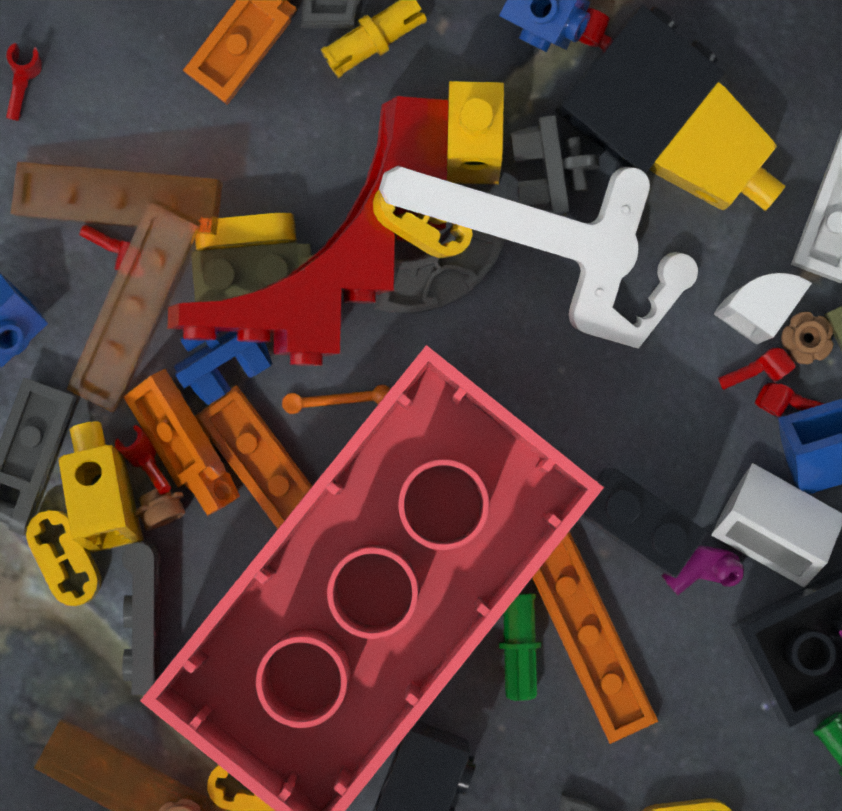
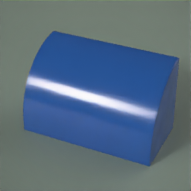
[778,399,842,494]

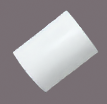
[714,273,812,344]
[712,463,842,588]

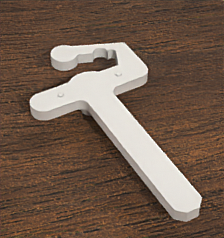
[379,166,698,349]

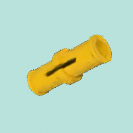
[320,0,427,78]

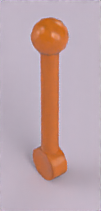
[282,384,390,414]

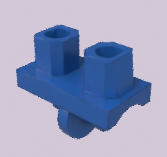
[174,331,273,405]

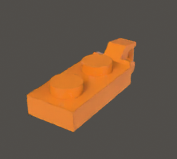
[183,0,297,105]
[123,368,240,516]

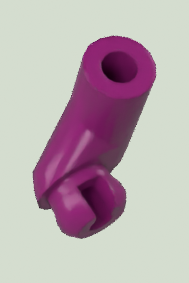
[661,546,744,596]

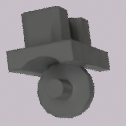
[510,115,600,217]

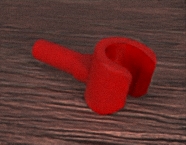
[578,8,612,50]
[6,43,42,121]
[79,224,149,277]
[718,347,795,390]
[755,383,825,418]
[115,425,171,495]

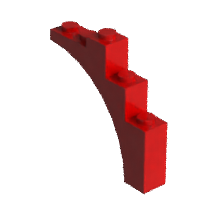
[167,96,448,366]

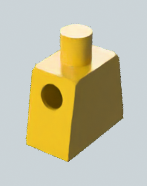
[447,81,504,185]
[649,82,785,211]
[59,421,144,553]

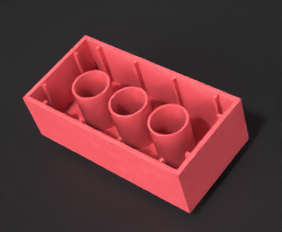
[140,345,604,811]

